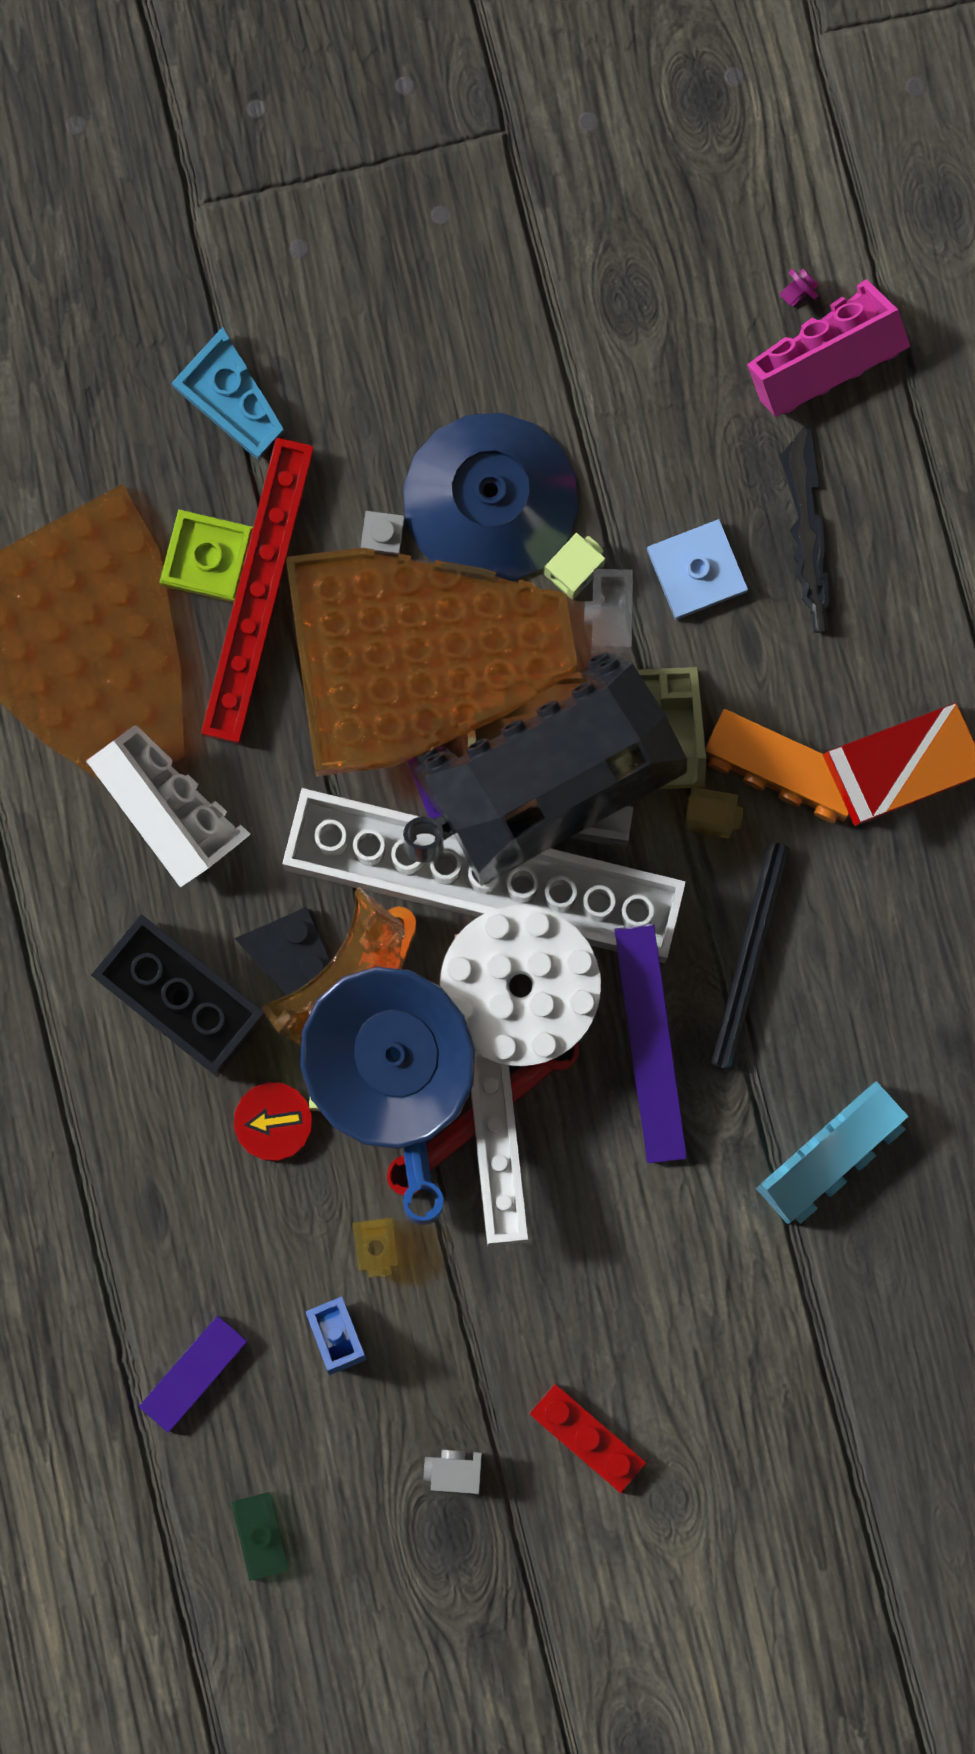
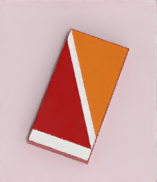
[823,703,975,826]

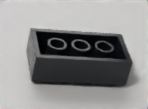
[91,914,267,1078]

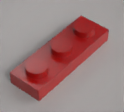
[529,1384,646,1493]

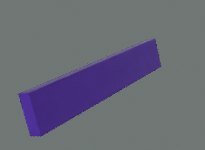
[615,923,687,1163]

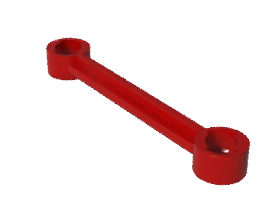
[387,1042,579,1196]

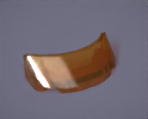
[262,887,406,1045]

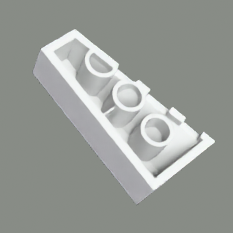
[86,725,251,887]

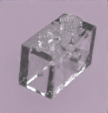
[584,569,633,656]

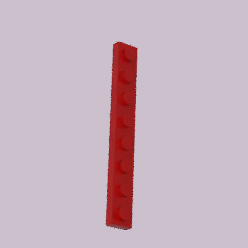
[201,437,314,745]

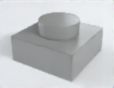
[360,511,404,557]

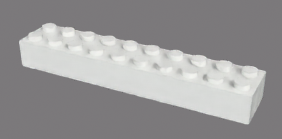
[282,788,686,963]

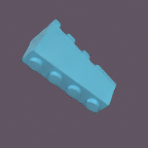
[756,1081,908,1224]

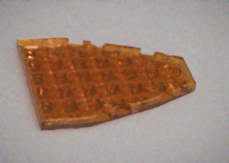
[0,484,185,784]
[286,548,577,777]

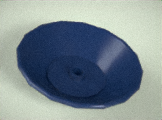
[403,413,578,584]
[300,967,476,1149]

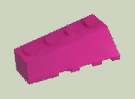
[747,279,910,417]

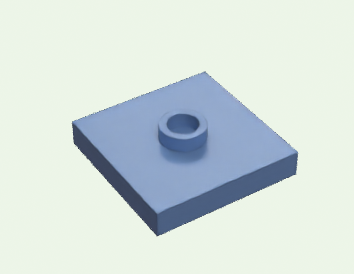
[647,519,748,620]

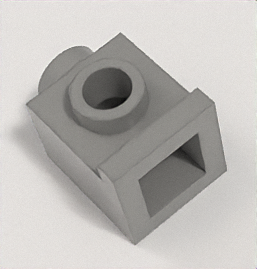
[423,1450,482,1494]

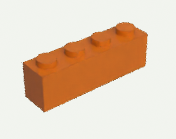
[705,709,849,823]

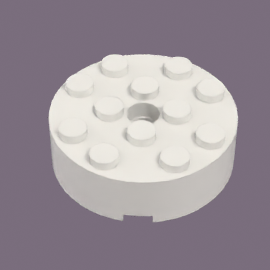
[440,905,601,1066]

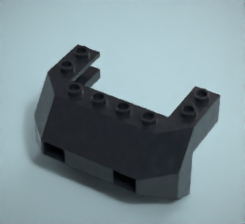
[409,652,687,886]

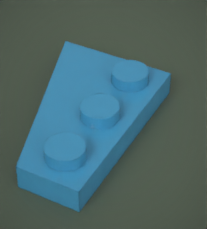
[172,327,284,461]

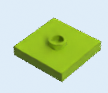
[159,509,253,603]

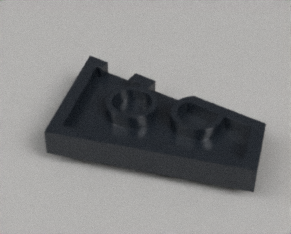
[234,907,339,1019]

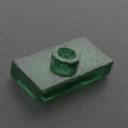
[231,1492,289,1581]

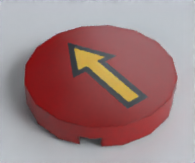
[233,1082,312,1161]

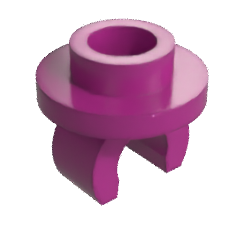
[779,268,819,307]

